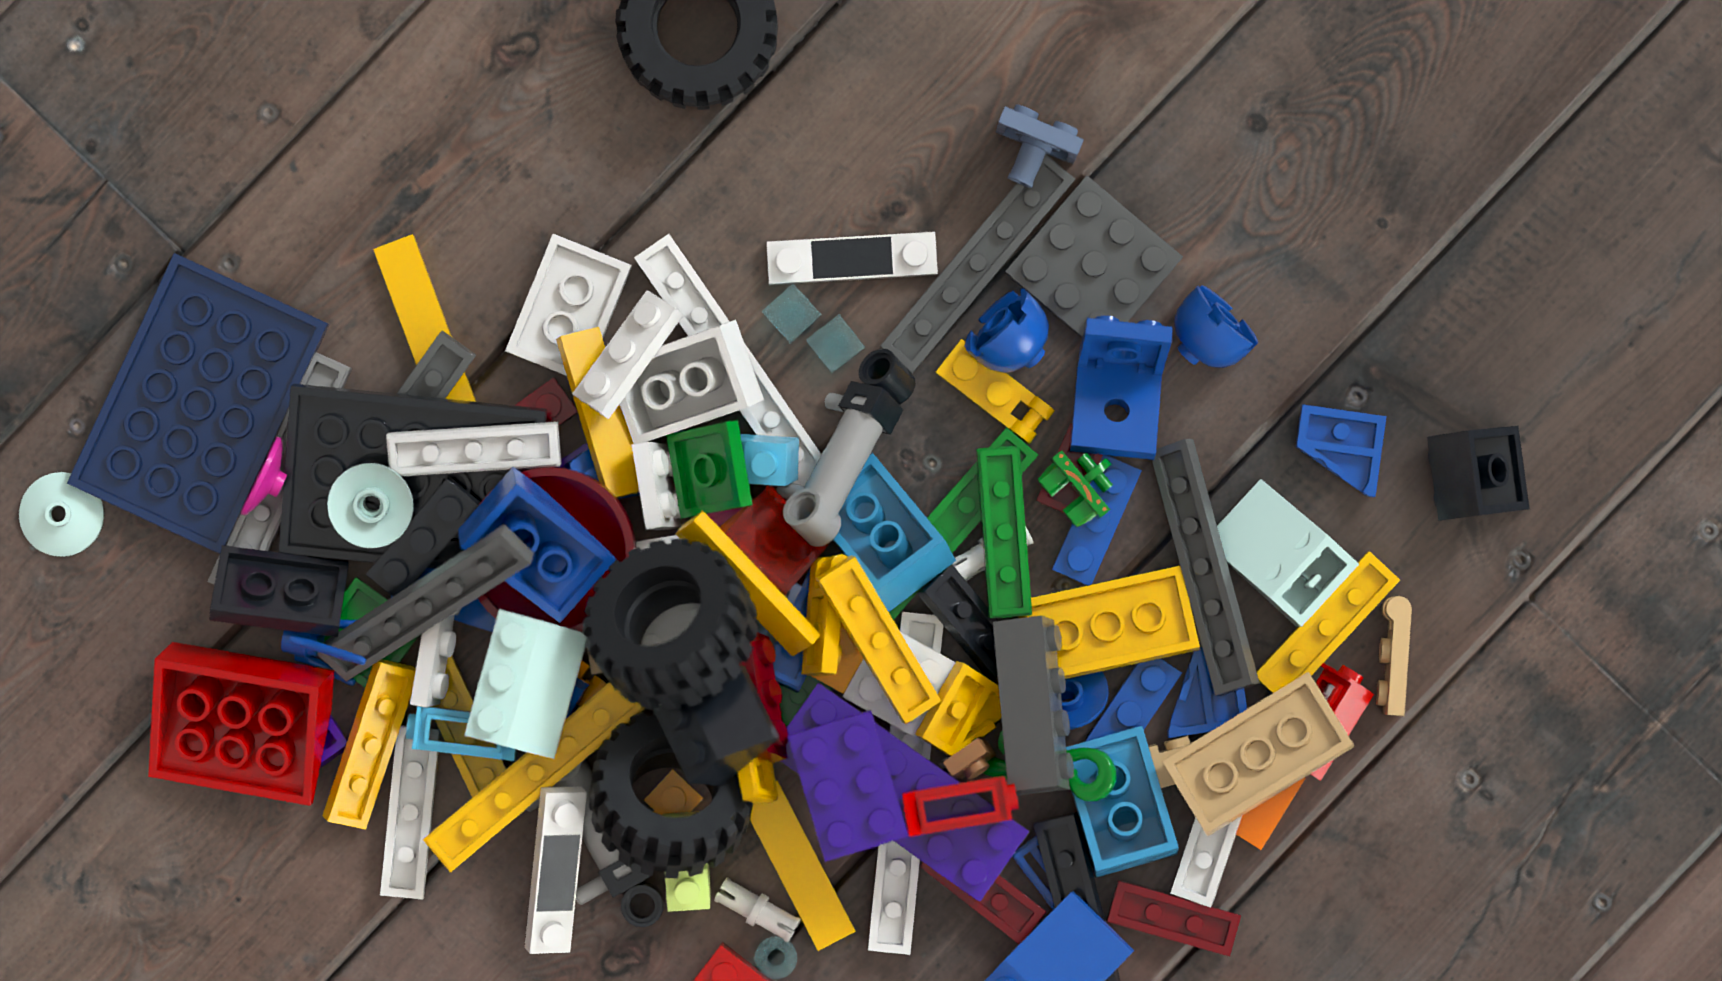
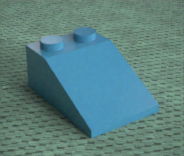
[833,453,956,612]
[1066,726,1179,878]

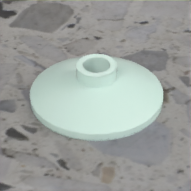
[327,463,413,548]
[19,472,104,557]

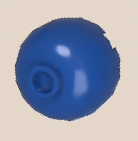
[1174,285,1258,368]
[964,289,1049,373]

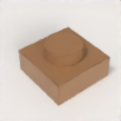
[943,738,996,780]

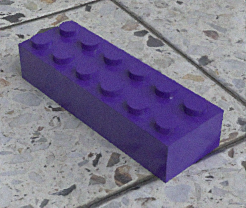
[781,682,1029,902]

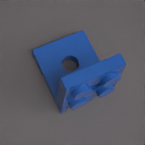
[1070,316,1173,460]

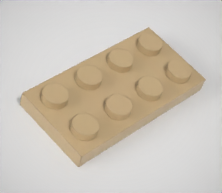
[1162,672,1355,836]

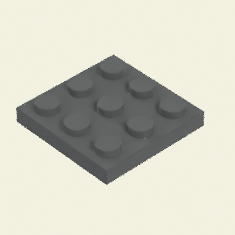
[1005,176,1183,338]

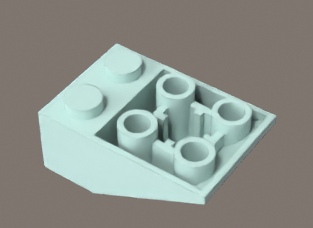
[1217,479,1359,627]

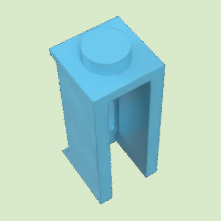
[406,706,518,761]

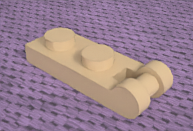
[1376,596,1412,716]

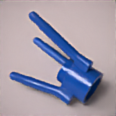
[281,619,366,686]

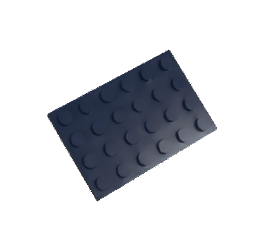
[67,253,330,554]

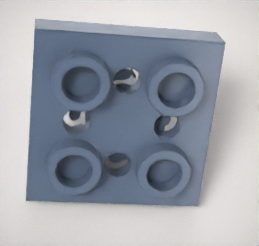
[996,104,1084,188]

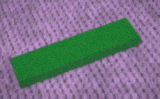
[976,446,1032,619]

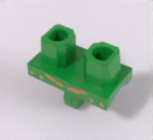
[1037,450,1113,528]

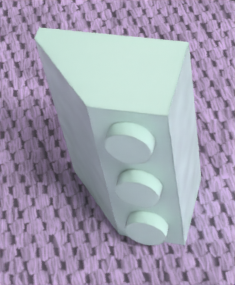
[465,609,587,759]

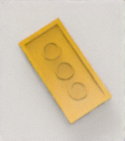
[1019,566,1200,679]

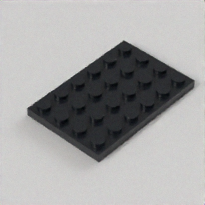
[279,383,547,569]

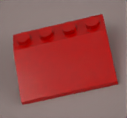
[148,642,334,806]

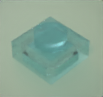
[762,284,822,344]
[806,314,865,374]

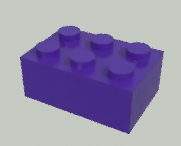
[788,710,909,861]

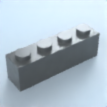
[993,615,1074,795]

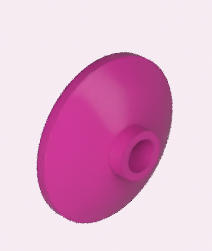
[240,437,287,516]

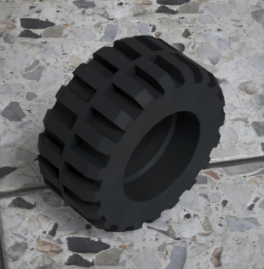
[615,0,778,110]
[583,539,758,710]
[589,709,753,878]

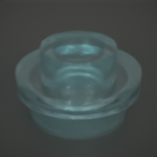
[755,936,797,979]

